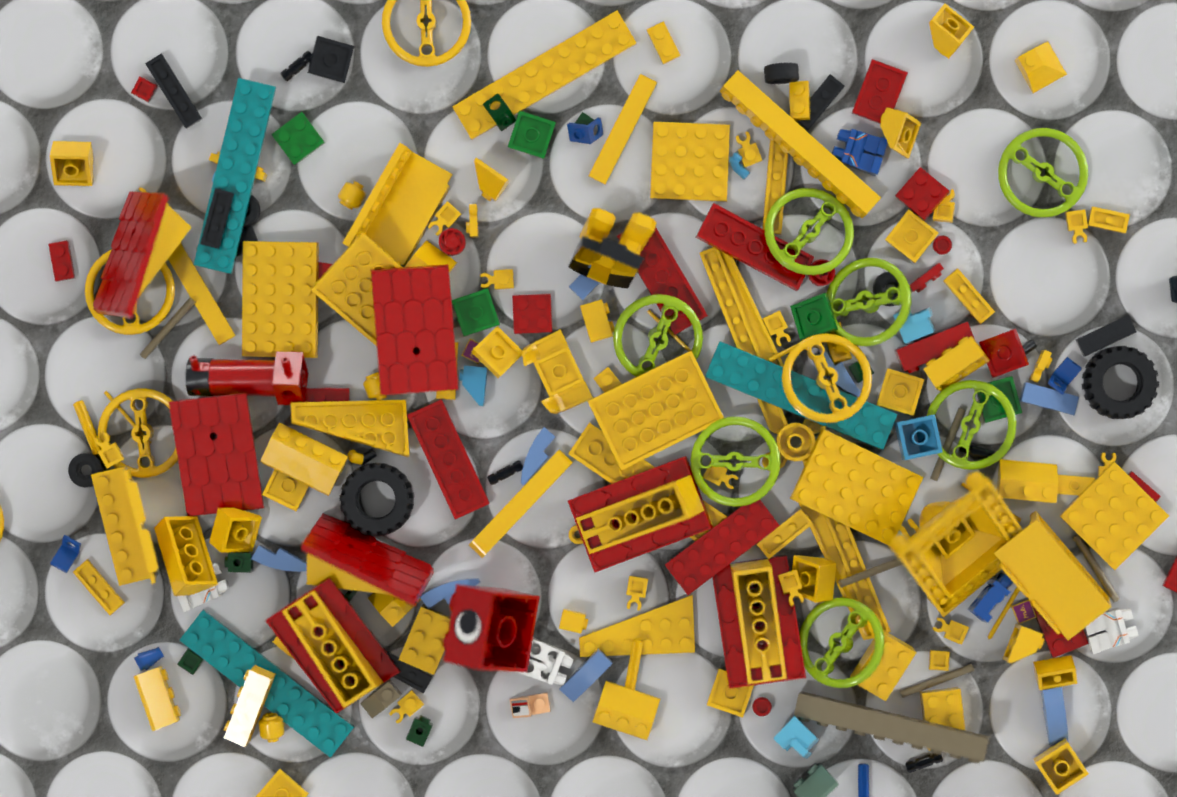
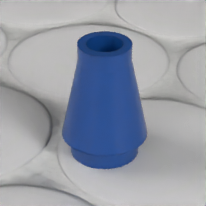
[134,647,164,671]

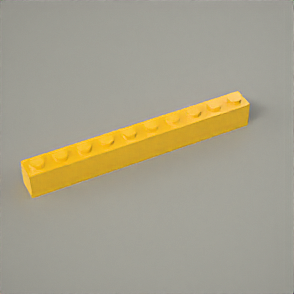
[719,70,881,218]

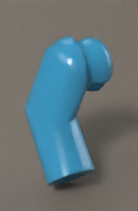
[729,152,750,180]

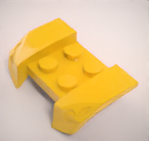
[522,329,593,414]

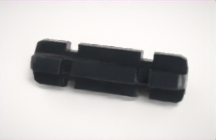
[281,51,312,81]
[959,445,996,459]
[487,461,523,485]
[905,753,943,773]

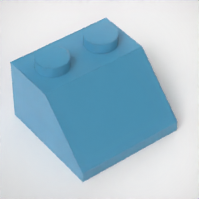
[894,415,943,460]

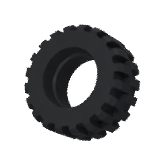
[1082,346,1159,419]
[339,463,414,536]

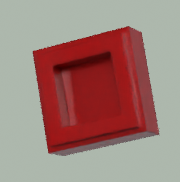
[131,76,157,103]

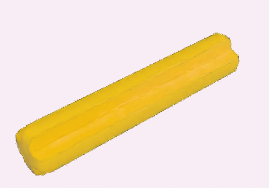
[73,400,101,455]
[625,639,643,690]

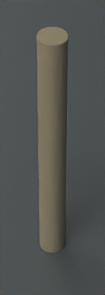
[140,298,196,359]
[930,408,966,481]
[1072,534,1120,603]
[838,558,903,588]
[900,664,974,698]

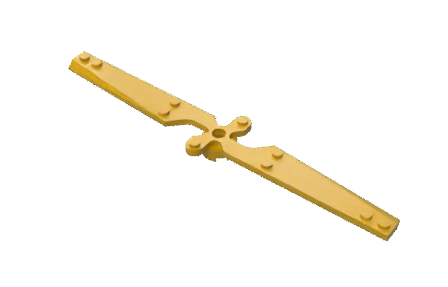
[699,247,891,640]

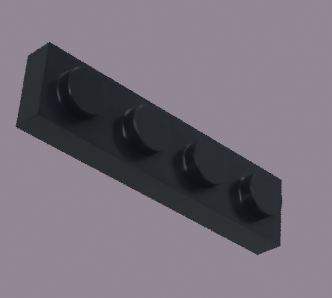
[145,54,202,129]

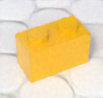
[580,299,614,343]
[1033,655,1078,690]

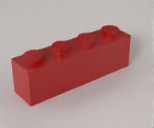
[894,322,975,373]

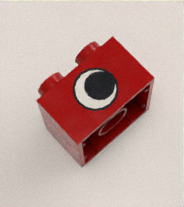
[443,584,540,672]

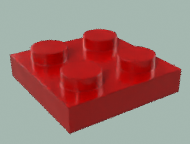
[895,167,950,221]
[512,294,552,334]
[979,328,1029,378]

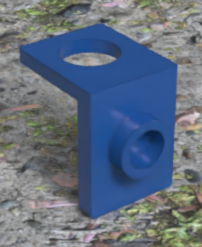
[567,117,603,144]
[1048,357,1082,395]
[50,535,81,573]

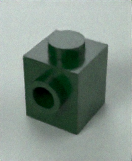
[224,552,253,573]
[405,715,433,747]

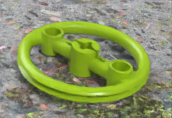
[998,128,1088,218]
[765,188,854,275]
[826,258,911,346]
[613,294,703,377]
[927,380,1016,470]
[691,417,780,507]
[799,598,884,688]

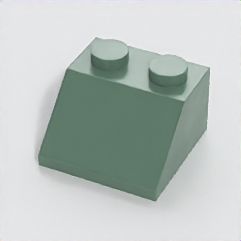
[792,763,839,797]

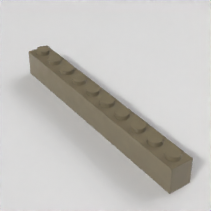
[794,691,990,763]

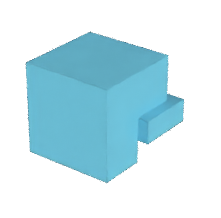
[893,307,935,344]
[773,716,819,759]

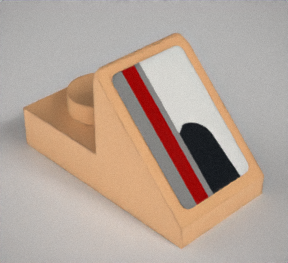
[510,692,551,718]

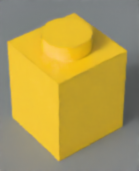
[559,609,589,634]

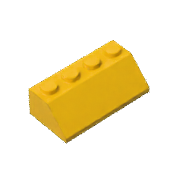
[260,422,348,496]
[154,516,218,596]

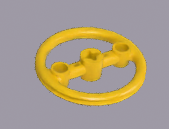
[382,0,471,67]
[85,250,175,335]
[782,334,872,423]
[98,388,178,478]

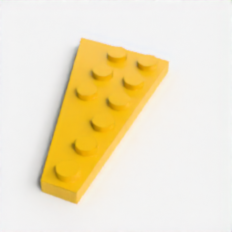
[290,400,409,457]
[579,595,695,657]

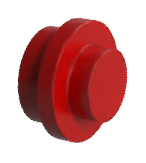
[933,235,952,255]
[752,697,772,716]

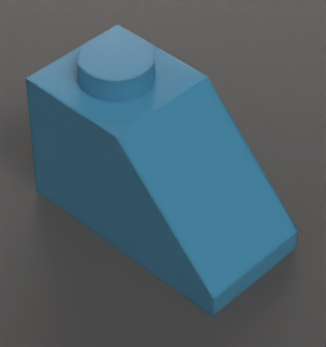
[459,365,488,406]

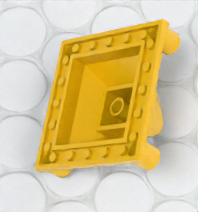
[890,471,1023,617]

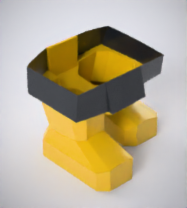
[568,208,657,289]

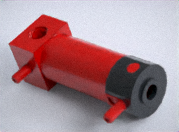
[185,352,309,405]

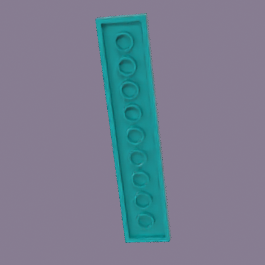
[193,78,276,274]
[705,341,898,450]
[180,609,354,758]

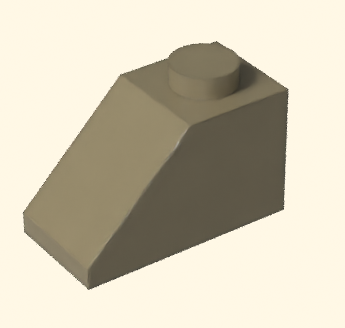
[360,679,402,718]

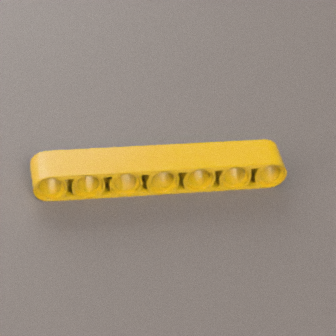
[468,449,573,558]

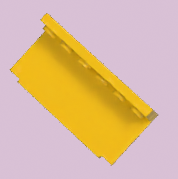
[342,143,453,266]
[91,465,158,586]
[994,511,1111,640]

